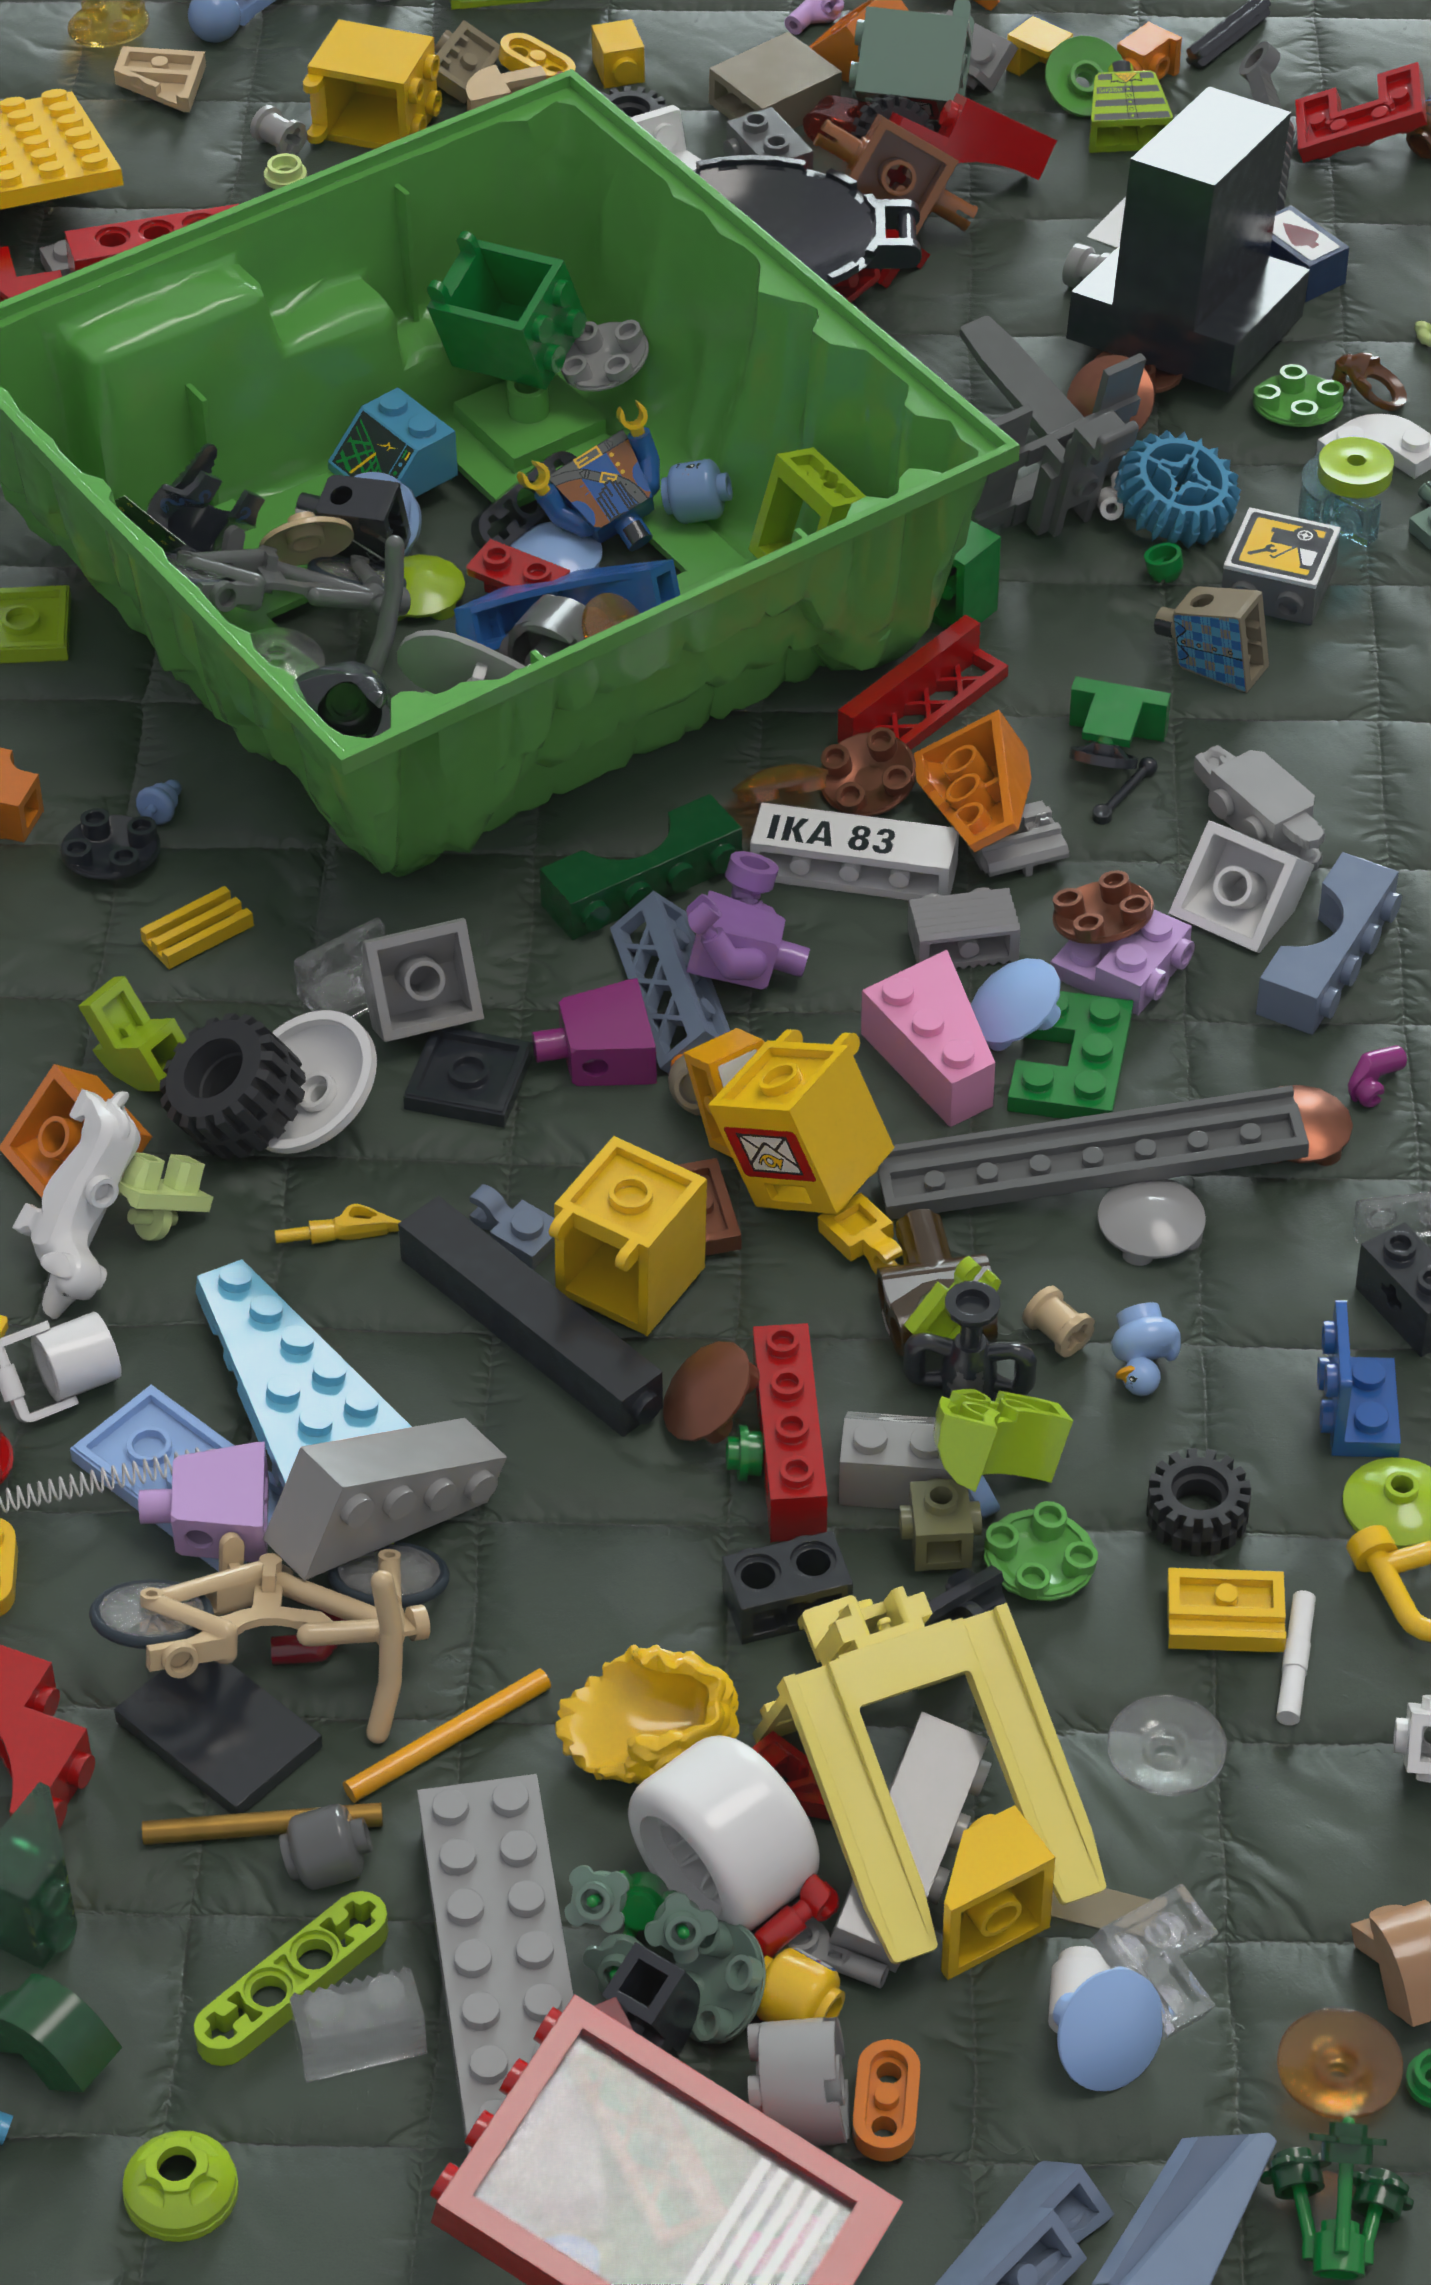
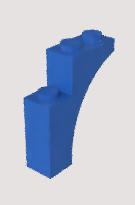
[454,559,680,650]

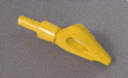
[274,1204,401,1245]

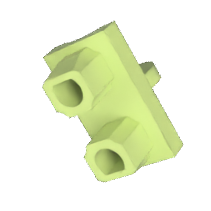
[118,1152,213,1241]

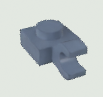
[469,1184,555,1270]

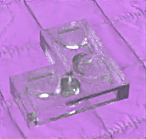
[1090,1884,1219,2041]

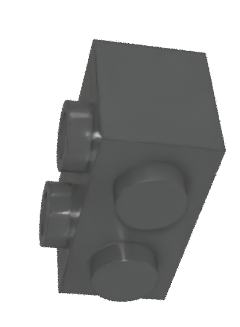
[723,107,813,170]

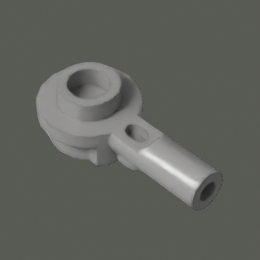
[773,1918,889,1988]

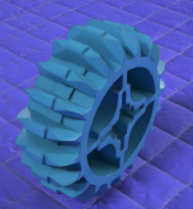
[1114,430,1241,548]

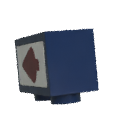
[1269,205,1349,302]

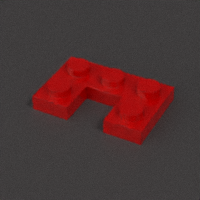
[1295,62,1427,163]

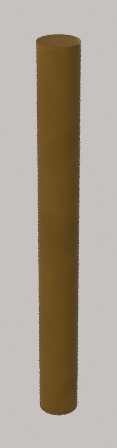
[142,1802,383,1845]

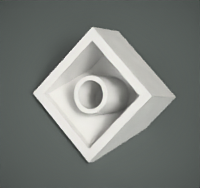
[1169,820,1315,953]

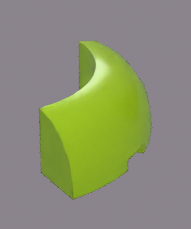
[933,1389,1073,1492]

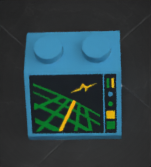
[328,387,458,497]

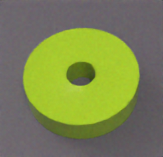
[1317,437,1394,499]

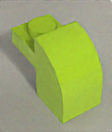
[78,976,187,1091]

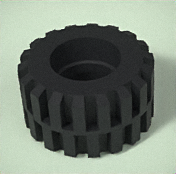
[159,1013,306,1159]

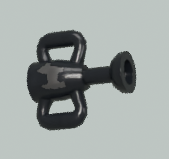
[903,1281,1037,1401]

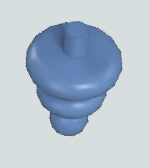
[136,779,182,825]

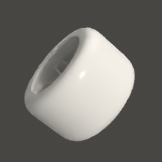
[628,1735,820,1931]

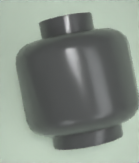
[279,1804,373,1890]

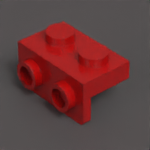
[466,539,570,593]

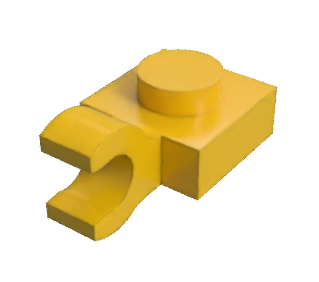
[818,1192,903,1274]

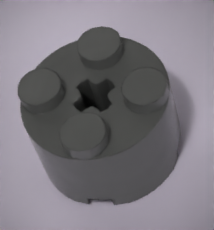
[499,594,609,666]

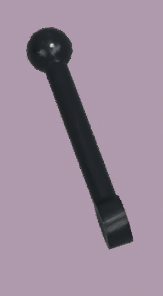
[1092,756,1158,825]

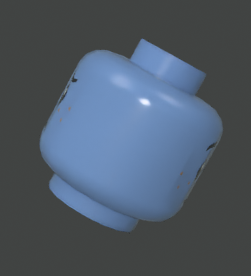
[661,459,733,524]

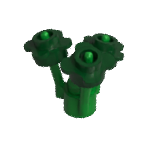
[1260,2116,1414,2281]

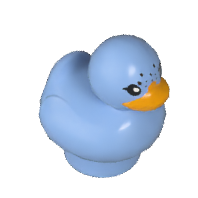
[1111,1302,1181,1396]

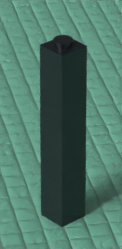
[398,1196,663,1437]

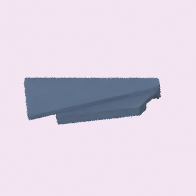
[935,2161,1114,2285]

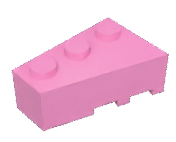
[861,950,995,1127]

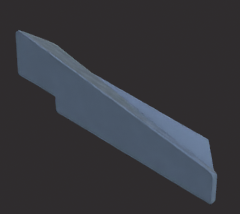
[1092,2133,1277,2285]

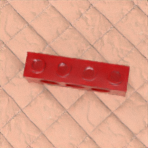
[65,204,239,273]
[753,1323,828,1542]

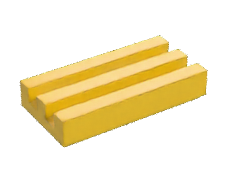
[140,886,254,969]

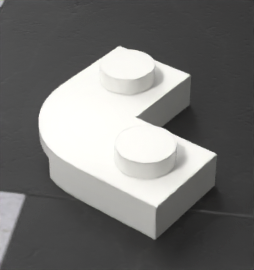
[1316,414,1431,479]

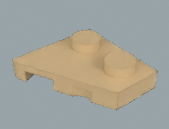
[114,46,206,112]

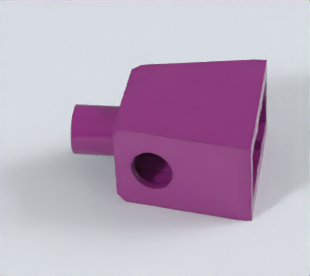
[532,978,657,1086]

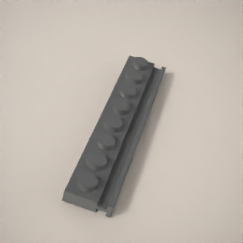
[877,1085,1309,1220]

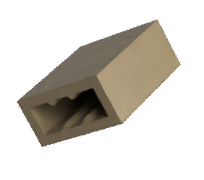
[709,32,842,129]

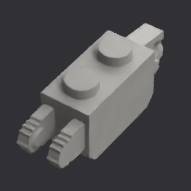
[1194,745,1325,871]

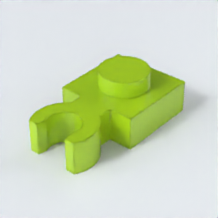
[904,1256,1001,1339]

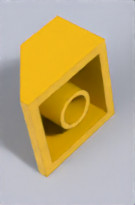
[941,1805,1055,1980]

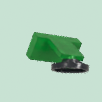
[1069,676,1171,769]

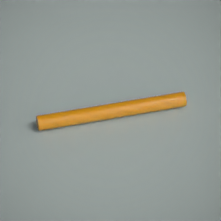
[343,1668,551,1803]

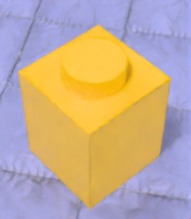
[591,19,645,89]

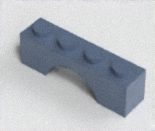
[1256,852,1402,1035]

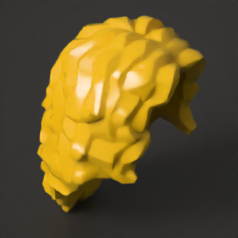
[555,1645,739,1784]

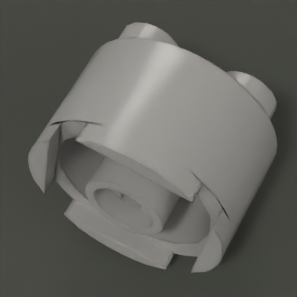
[747,2017,850,2147]

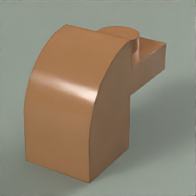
[1350,1900,1431,2027]

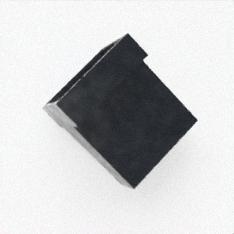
[1066,87,1310,393]

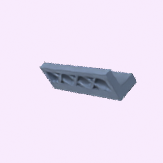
[610,891,731,1074]

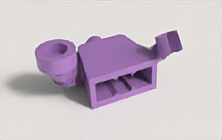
[686,851,810,989]

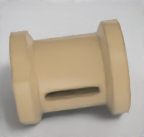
[1022,1285,1095,1358]

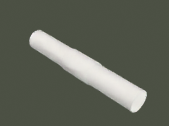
[1276,1590,1316,1725]

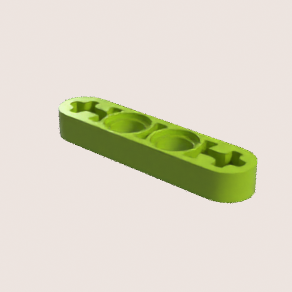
[194,1891,389,2066]

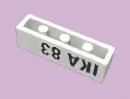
[750,803,959,900]

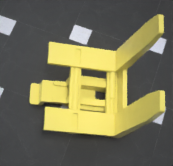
[752,1586,1106,1964]

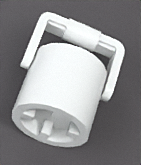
[0,1312,121,1423]

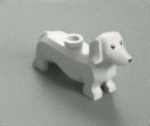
[12,1089,141,1319]

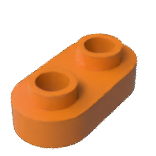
[852,2039,920,2162]

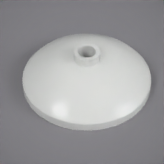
[265,1010,377,1154]

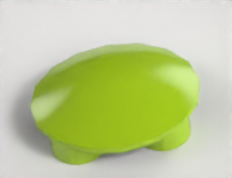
[381,554,466,621]

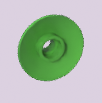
[1045,36,1123,118]

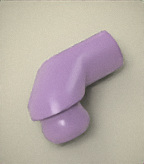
[785,0,844,35]

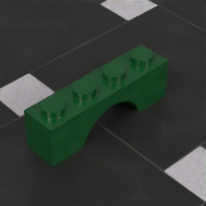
[539,794,743,941]

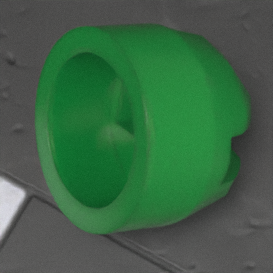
[1144,543,1184,583]

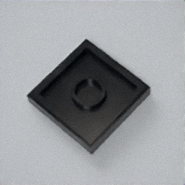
[403,1027,534,1128]

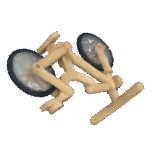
[89,1532,450,1744]

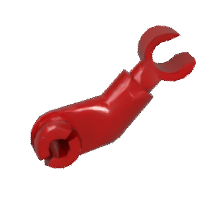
[753,1874,840,1958]

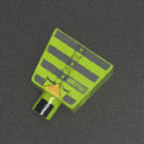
[1088,60,1173,153]

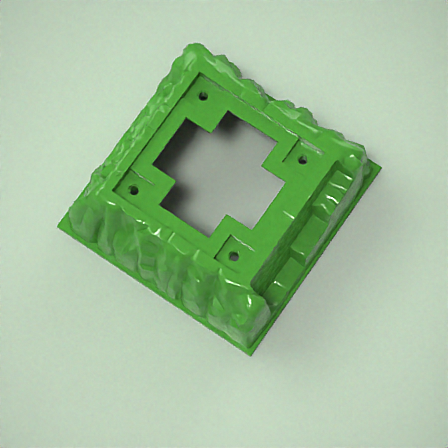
[0,69,1020,877]

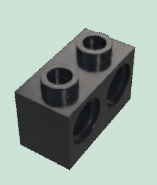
[722,1531,853,1645]

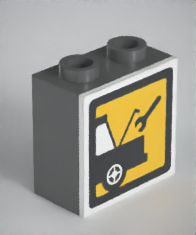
[1222,507,1341,625]

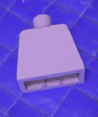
[138,1442,269,1562]

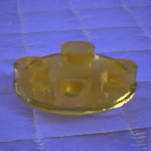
[67,0,150,48]

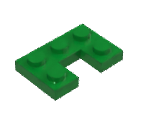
[1007,991,1134,1119]

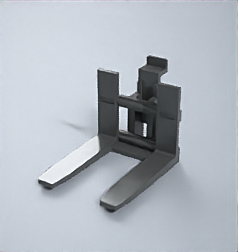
[959,316,1146,537]

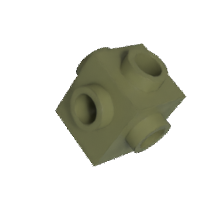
[899,1478,982,1571]

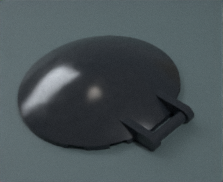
[693,155,922,286]

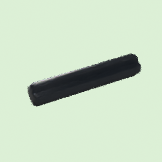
[1186,0,1271,69]

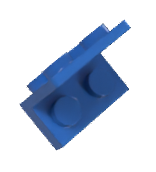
[1317,1300,1401,1458]

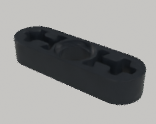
[471,451,577,549]

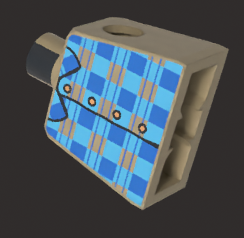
[1154,586,1269,693]

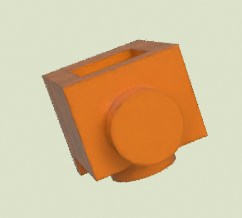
[1117,22,1182,80]

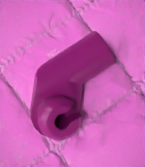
[1347,1045,1407,1108]

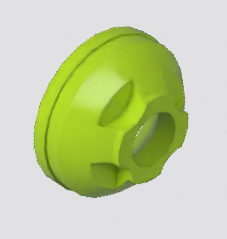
[122,2130,239,2242]

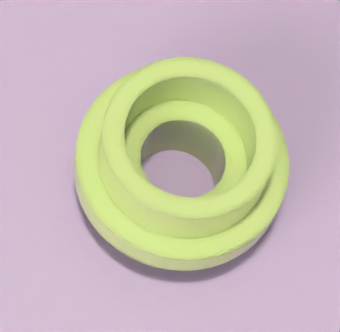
[264,153,307,189]

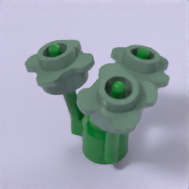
[564,1865,718,1993]

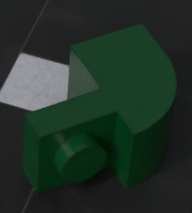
[0,1973,123,2092]

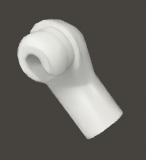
[1097,471,1123,520]

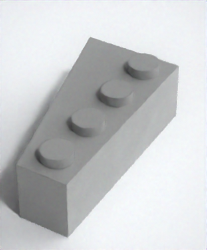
[263,1418,507,1581]

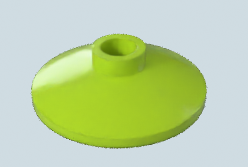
[1342,1457,1431,1549]

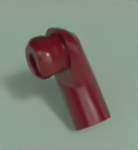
[271,1610,347,1665]

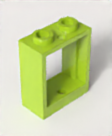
[748,447,866,559]

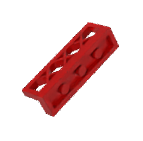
[838,615,1009,750]

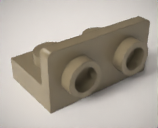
[435,20,500,104]

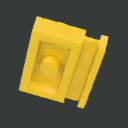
[1167,1568,1287,1652]

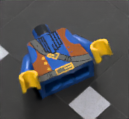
[517,400,660,551]

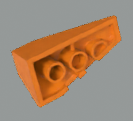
[914,709,1032,853]

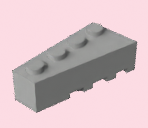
[829,1712,992,1973]

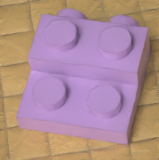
[1050,910,1195,1015]

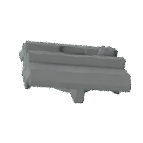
[969,800,1069,877]

